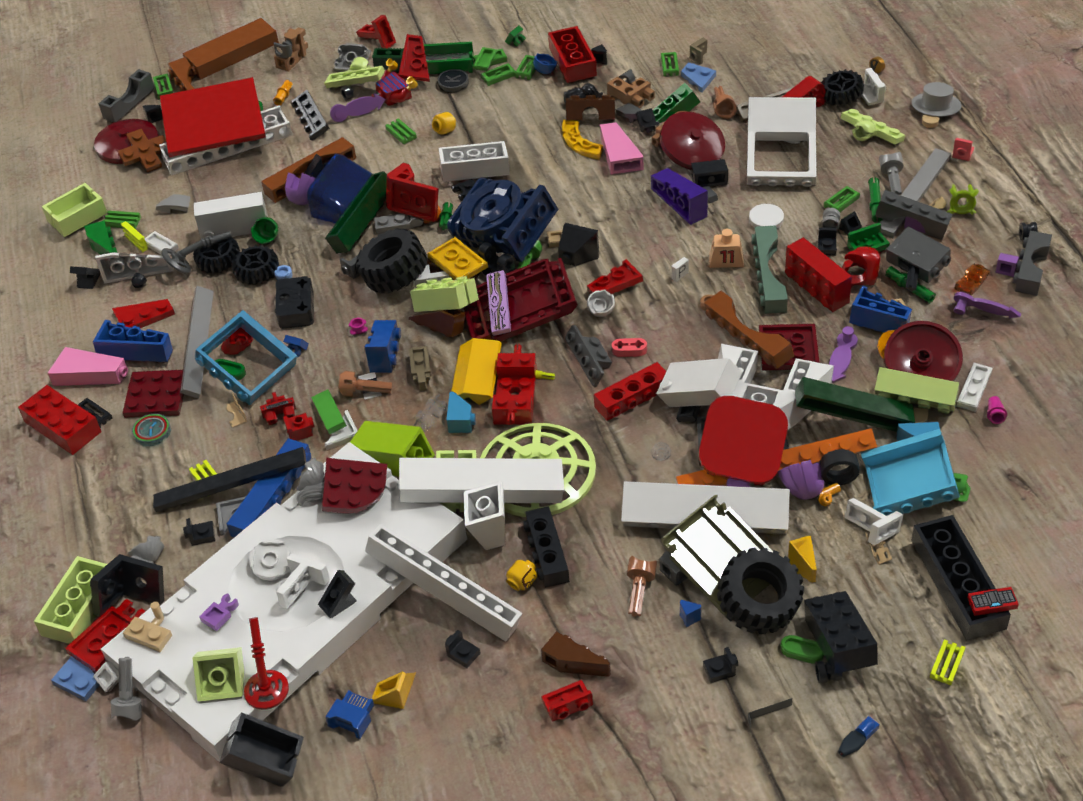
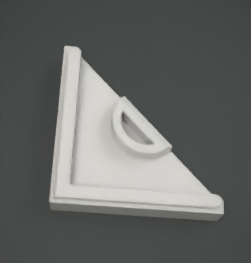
[325,410,358,450]

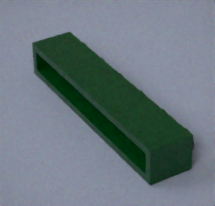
[325,171,387,254]
[795,377,915,432]

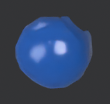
[533,53,557,74]

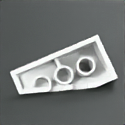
[95,253,174,284]

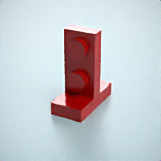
[356,15,396,49]

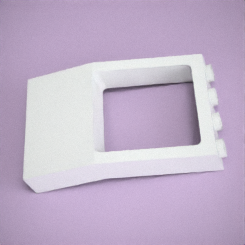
[747,97,816,187]

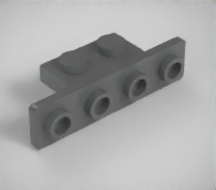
[565,325,612,387]

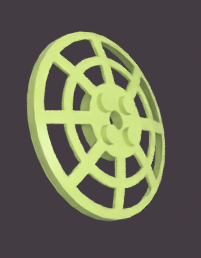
[480,423,596,517]

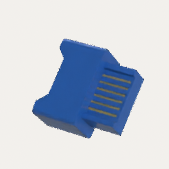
[325,690,374,739]

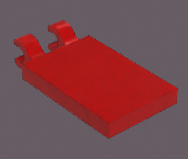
[65,599,146,673]

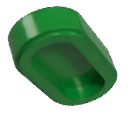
[215,359,246,380]

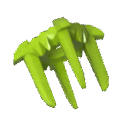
[947,184,979,215]

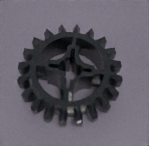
[821,69,864,107]
[193,235,240,274]
[231,244,279,285]

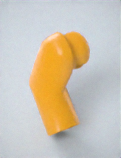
[818,483,841,507]

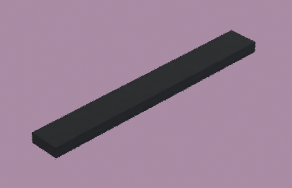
[153,447,306,512]

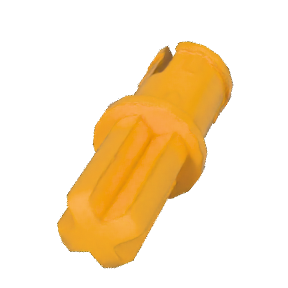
[273,80,293,106]

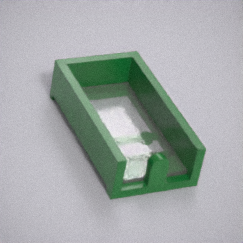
[424,42,474,74]

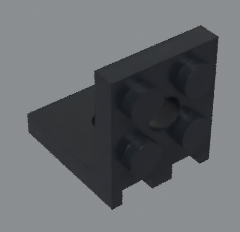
[90,554,164,616]

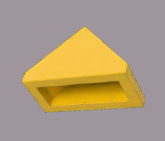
[788,536,817,583]
[372,671,416,709]

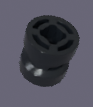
[815,661,842,683]

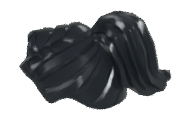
[563,83,603,109]

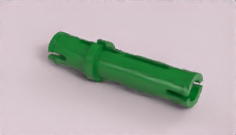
[868,177,883,222]
[885,266,936,304]

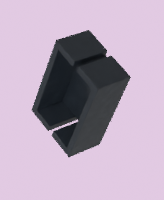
[219,712,304,787]

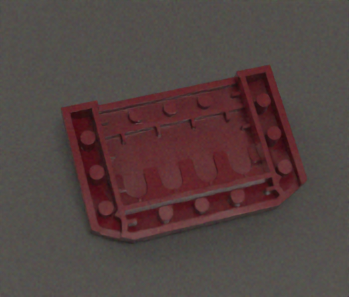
[463,258,578,342]

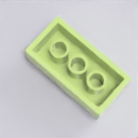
[875,367,959,413]
[34,556,107,644]

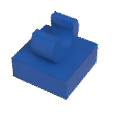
[283,335,309,357]

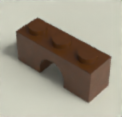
[566,95,616,120]

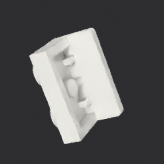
[861,68,886,105]

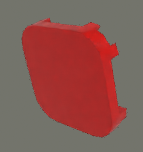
[699,396,788,486]

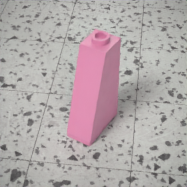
[600,122,644,175]
[48,347,128,386]

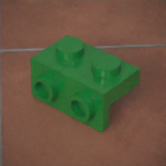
[847,223,890,252]

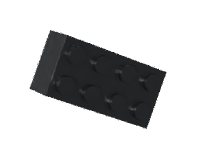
[804,591,878,674]

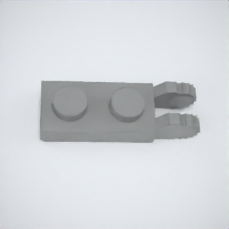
[374,214,423,234]

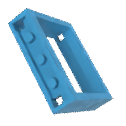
[195,310,297,405]

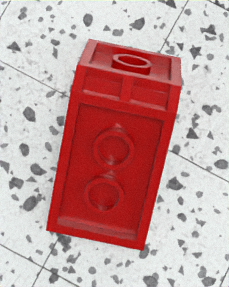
[386,163,439,222]

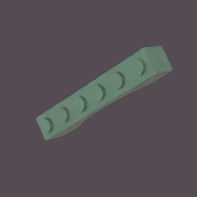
[751,225,788,314]

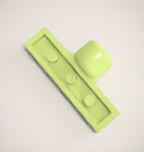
[324,57,385,88]
[840,109,905,145]

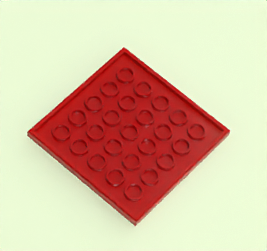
[160,77,266,157]

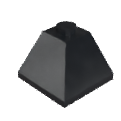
[558,223,599,266]

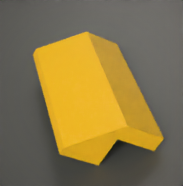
[451,338,502,405]

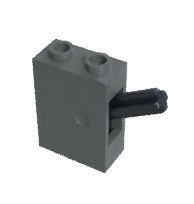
[886,227,951,292]

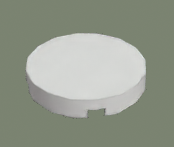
[749,204,784,229]
[249,539,291,581]

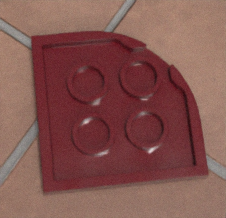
[322,458,387,514]

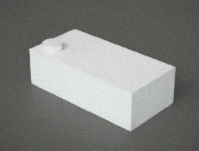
[439,141,509,182]
[194,192,268,239]
[656,358,742,407]

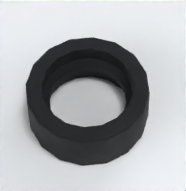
[820,449,860,486]

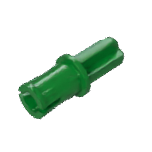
[439,202,453,231]

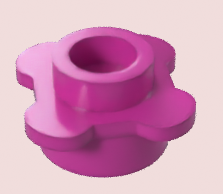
[348,317,368,335]

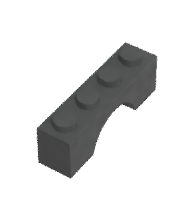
[98,69,155,122]
[875,190,953,240]
[1013,231,1052,296]

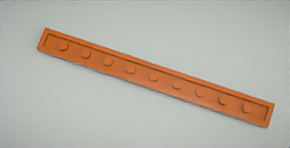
[676,428,877,486]

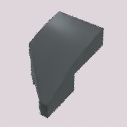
[616,103,642,123]

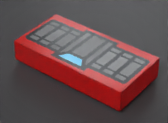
[967,587,1019,616]

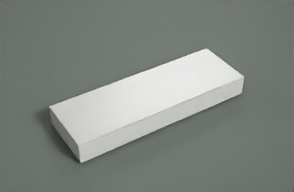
[956,363,993,412]

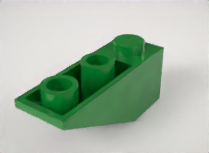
[653,83,700,123]
[84,220,117,255]

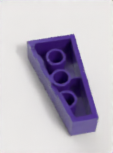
[651,168,708,225]

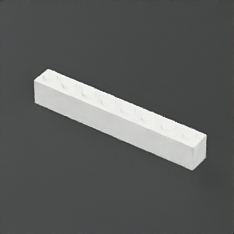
[365,523,522,641]

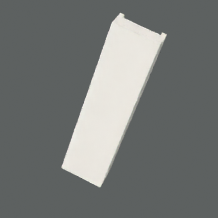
[159,105,293,176]
[399,458,564,503]
[621,481,790,534]

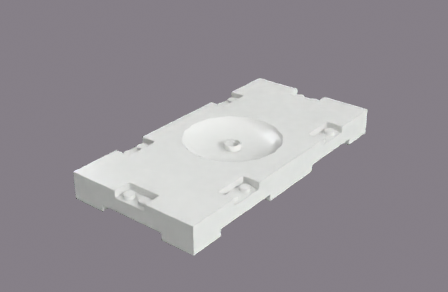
[101,442,467,762]

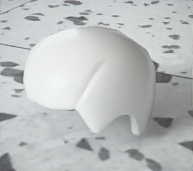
[587,290,615,317]

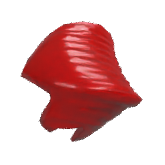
[221,327,253,355]

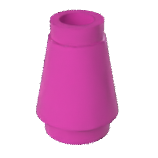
[987,396,1007,424]

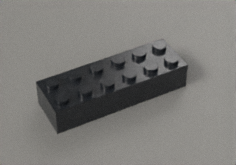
[911,515,1011,641]

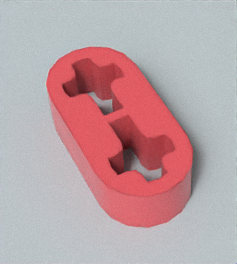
[612,338,647,357]

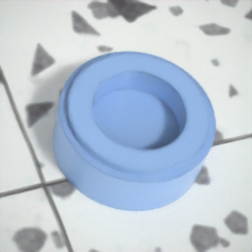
[274,265,293,280]

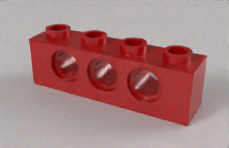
[594,362,667,421]

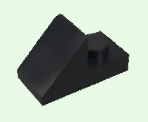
[304,154,340,179]
[70,266,101,289]
[318,570,357,618]

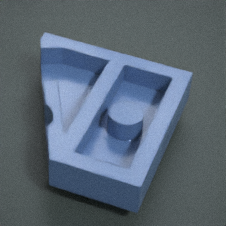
[681,62,716,93]
[51,656,100,701]

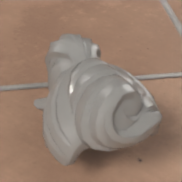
[296,458,325,506]
[127,536,164,563]

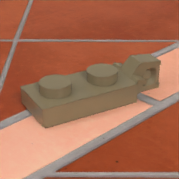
[409,346,431,391]

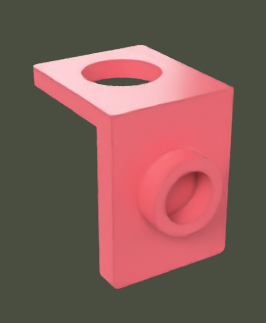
[952,138,974,161]

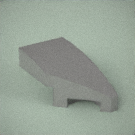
[156,194,191,213]

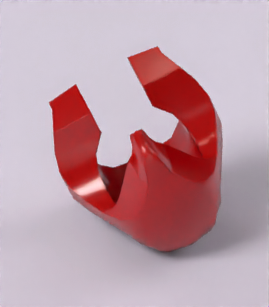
[842,247,880,288]

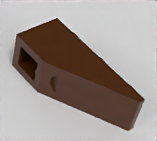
[409,309,465,337]
[541,631,611,677]

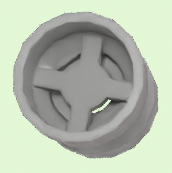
[822,208,840,230]

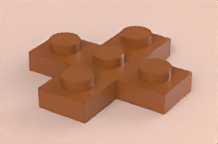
[118,129,166,172]

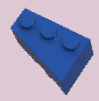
[365,320,401,373]

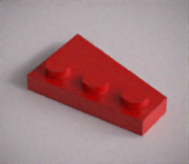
[399,34,430,82]
[587,259,643,294]
[112,299,175,328]

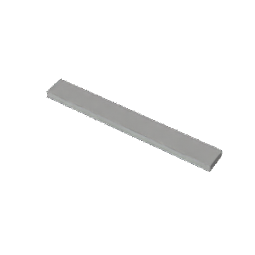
[880,148,951,238]
[180,286,214,398]

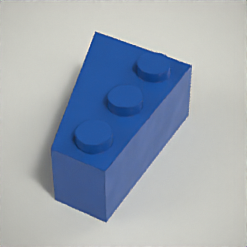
[849,286,912,332]

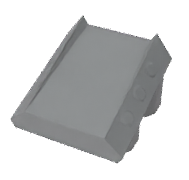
[333,43,371,72]

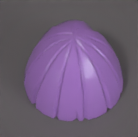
[285,173,324,205]
[778,460,824,500]

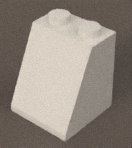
[464,481,505,550]

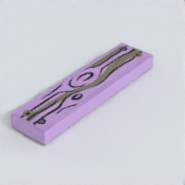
[486,270,511,336]

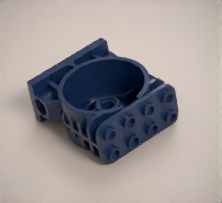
[447,178,559,262]

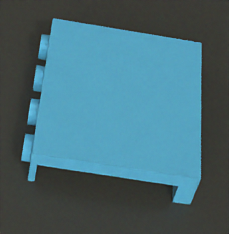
[861,429,960,516]

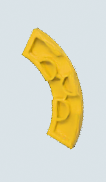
[562,119,603,160]

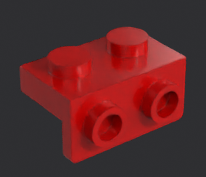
[541,680,593,722]

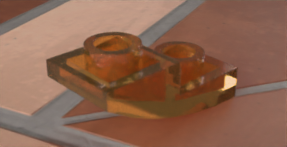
[954,263,990,296]

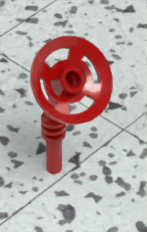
[244,617,289,710]

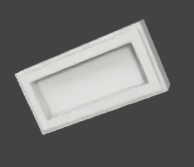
[145,231,179,256]

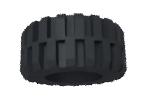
[356,228,427,293]
[717,547,804,634]

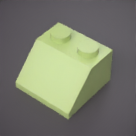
[192,647,244,701]

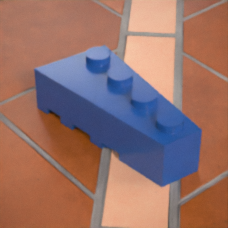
[93,319,173,362]

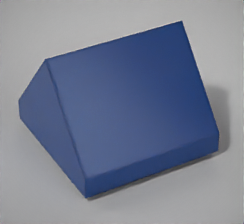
[680,600,701,628]

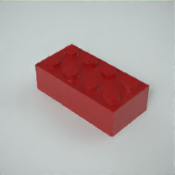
[548,26,597,83]
[785,237,852,312]
[18,385,102,455]

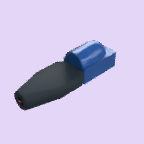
[838,716,880,757]

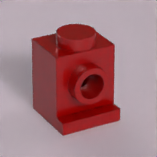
[283,413,315,441]

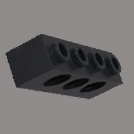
[523,506,570,588]

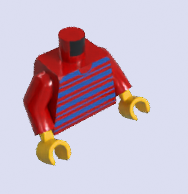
[371,58,418,106]

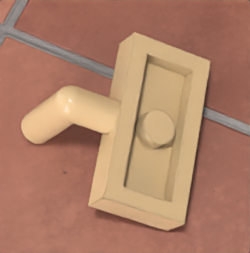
[123,602,173,652]

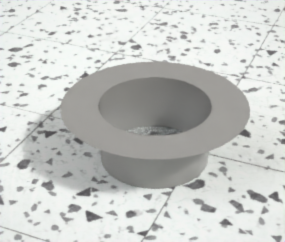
[912,82,962,116]

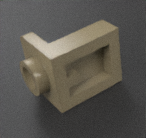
[689,37,707,64]

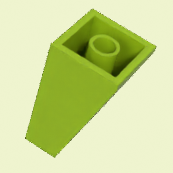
[350,421,435,477]

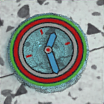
[132,414,171,446]

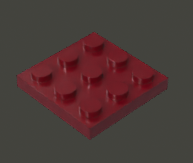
[759,324,820,371]
[122,369,184,418]

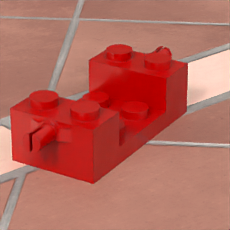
[492,344,537,425]

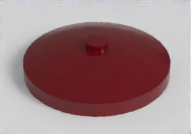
[660,111,725,170]
[94,119,159,164]
[884,321,963,381]

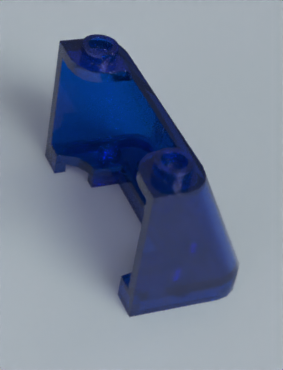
[307,154,373,223]

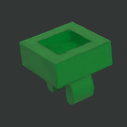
[505,25,526,47]

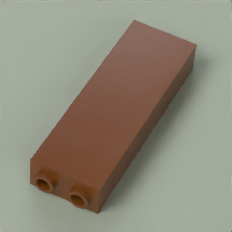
[182,18,279,80]

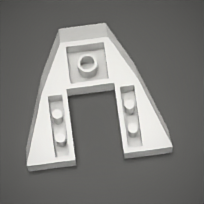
[718,344,834,429]

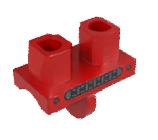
[260,392,296,425]

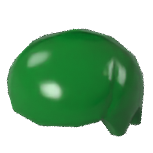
[251,217,279,244]

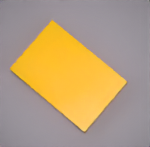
[427,237,488,280]

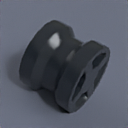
[1019,222,1038,240]

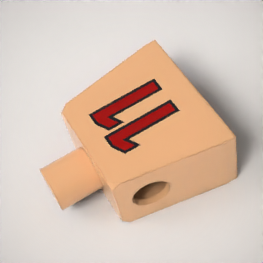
[709,229,744,268]

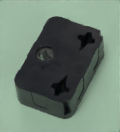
[275,276,314,329]

